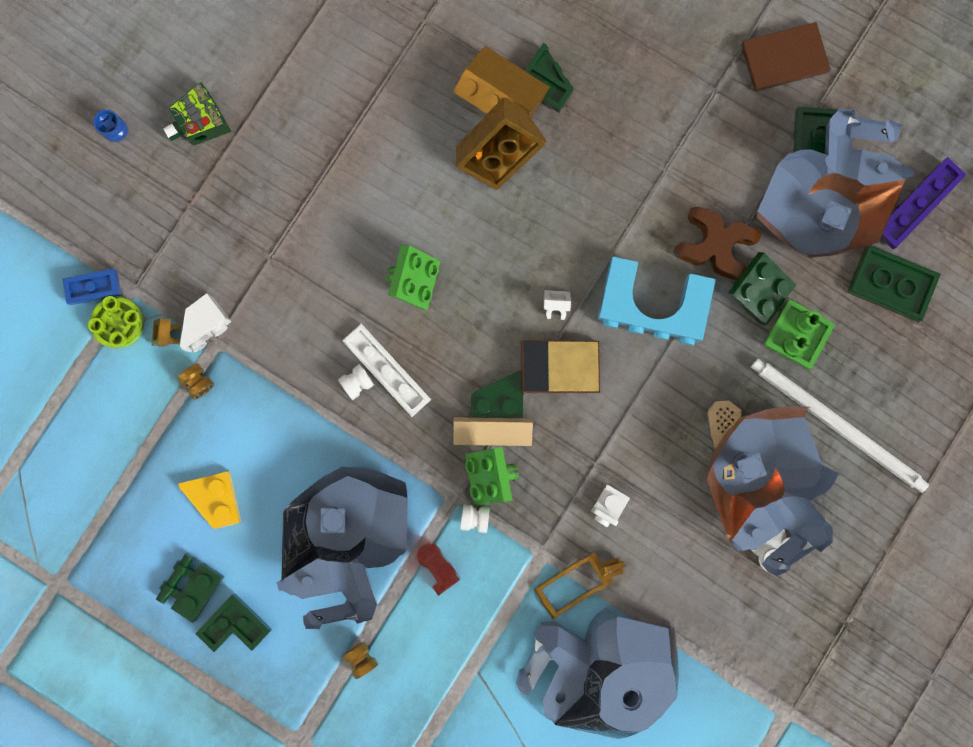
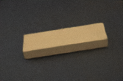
[454,417,533,446]

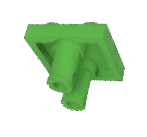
[763,299,835,370]

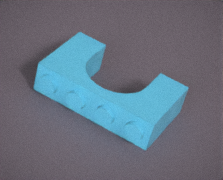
[597,257,716,346]

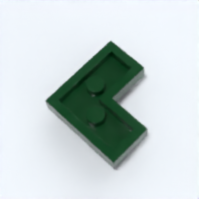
[195,593,272,652]

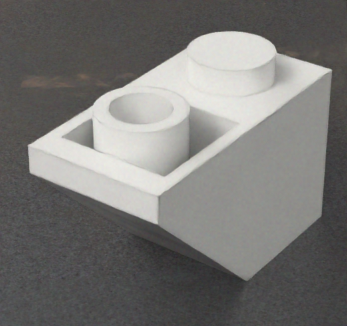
[180,293,232,352]

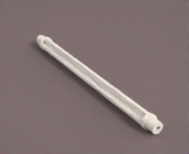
[751,358,929,493]

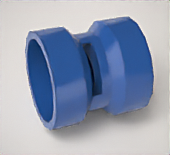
[93,109,128,142]

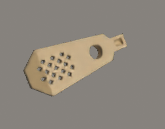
[707,400,742,480]

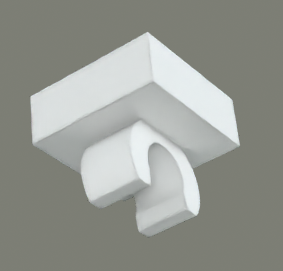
[544,290,571,320]

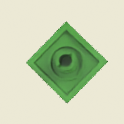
[386,244,441,310]
[465,447,519,506]

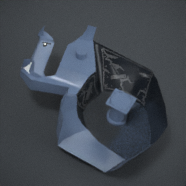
[277,467,408,629]
[516,608,679,739]

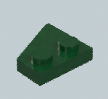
[525,43,574,113]
[471,370,523,418]

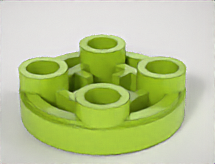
[88,296,144,349]

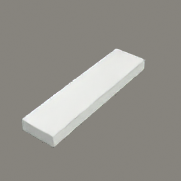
[342,324,431,417]

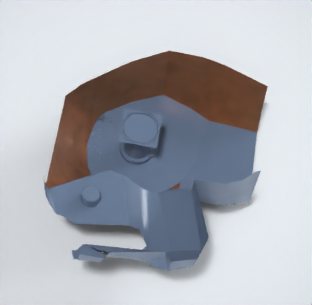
[757,108,914,258]
[706,407,840,576]

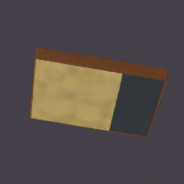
[521,340,600,393]

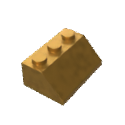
[453,46,550,119]
[456,97,546,190]

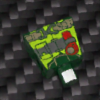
[163,82,231,145]

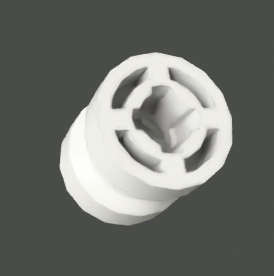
[338,364,374,400]
[461,504,490,533]

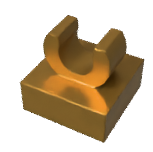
[151,318,182,347]

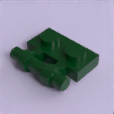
[156,553,224,623]

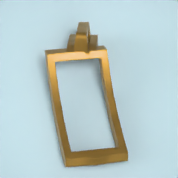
[534,552,626,619]

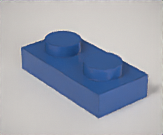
[62,269,121,305]

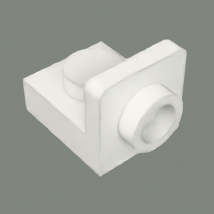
[591,484,630,527]

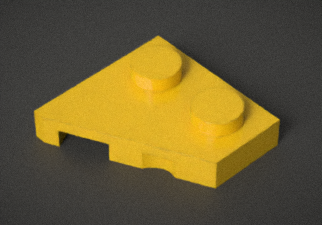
[178,471,241,529]

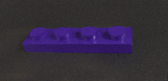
[881,157,967,249]

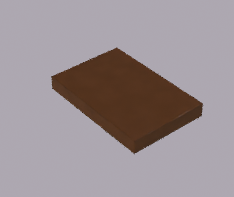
[741,22,831,92]

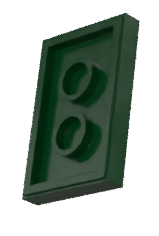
[847,245,941,322]

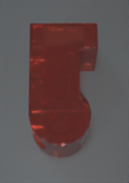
[417,543,461,596]

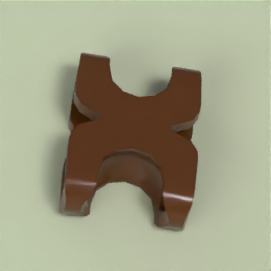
[673,207,761,281]

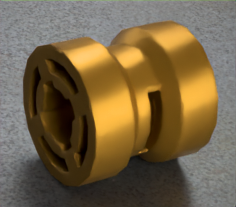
[177,364,215,400]
[342,641,378,679]

